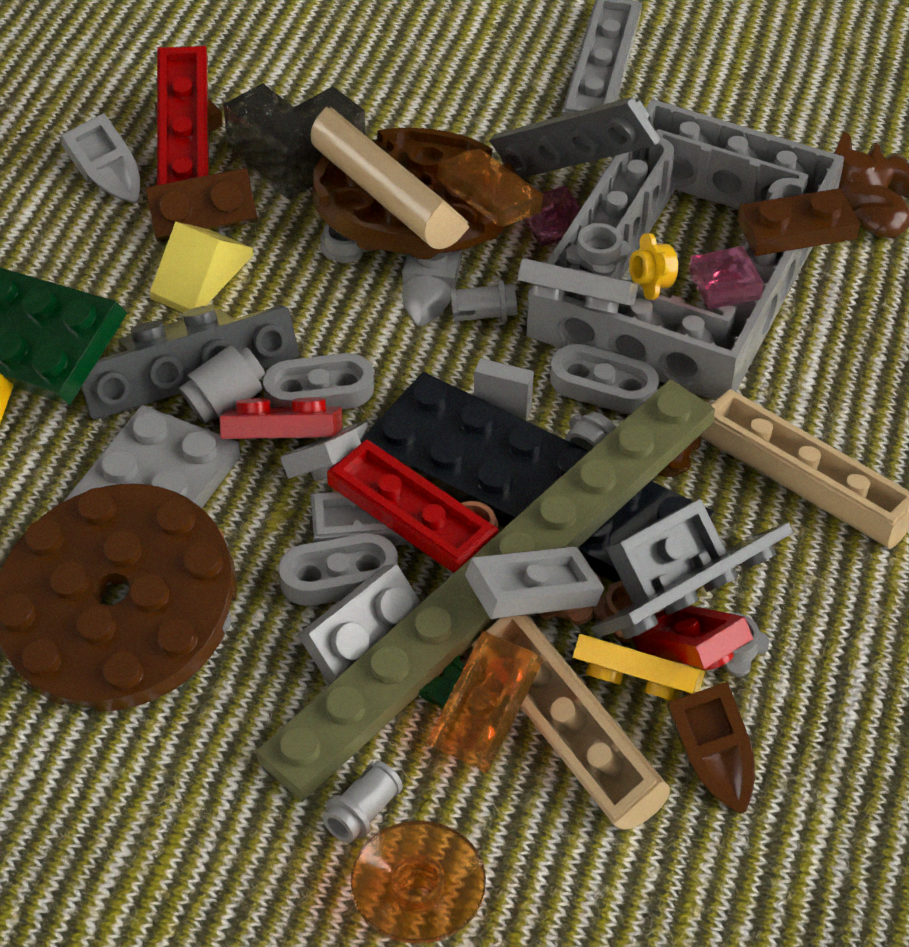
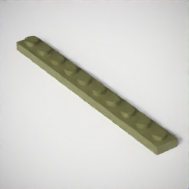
[255,379,715,802]

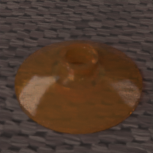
[351,821,486,944]

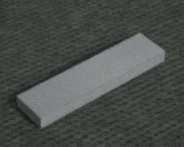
[561,0,642,116]

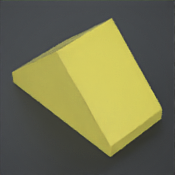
[150,221,254,313]

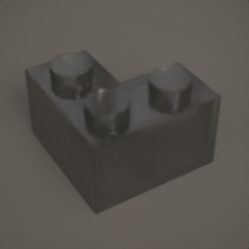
[223,83,366,200]

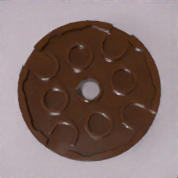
[313,128,519,259]
[0,483,237,711]

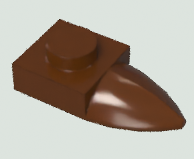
[667,682,755,814]

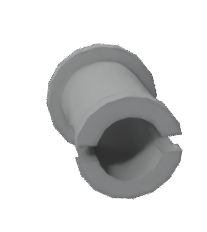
[450,280,518,323]
[323,761,403,843]

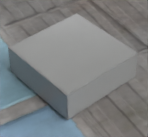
[474,358,534,421]

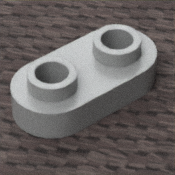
[550,344,659,414]
[263,353,374,409]
[279,533,398,606]

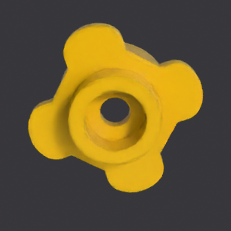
[629,233,678,300]

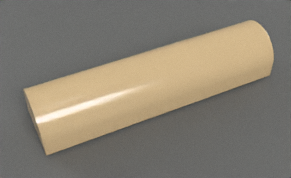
[311,107,469,249]
[700,389,909,549]
[471,615,670,830]

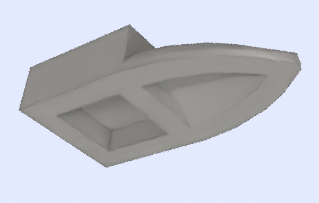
[61,113,140,203]
[402,250,462,326]
[280,420,368,481]

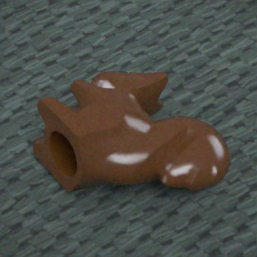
[834,132,909,238]

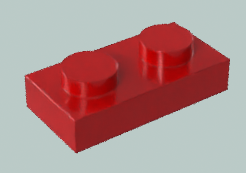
[220,397,343,439]
[632,605,753,670]

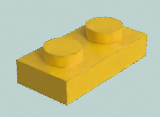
[572,634,705,701]

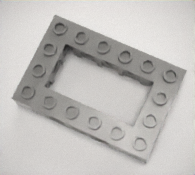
[527,99,844,400]

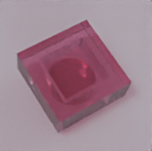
[519,186,582,247]
[689,246,764,310]

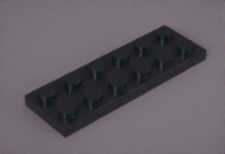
[360,372,714,583]

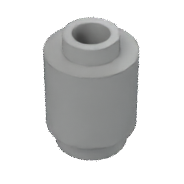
[179,345,265,424]

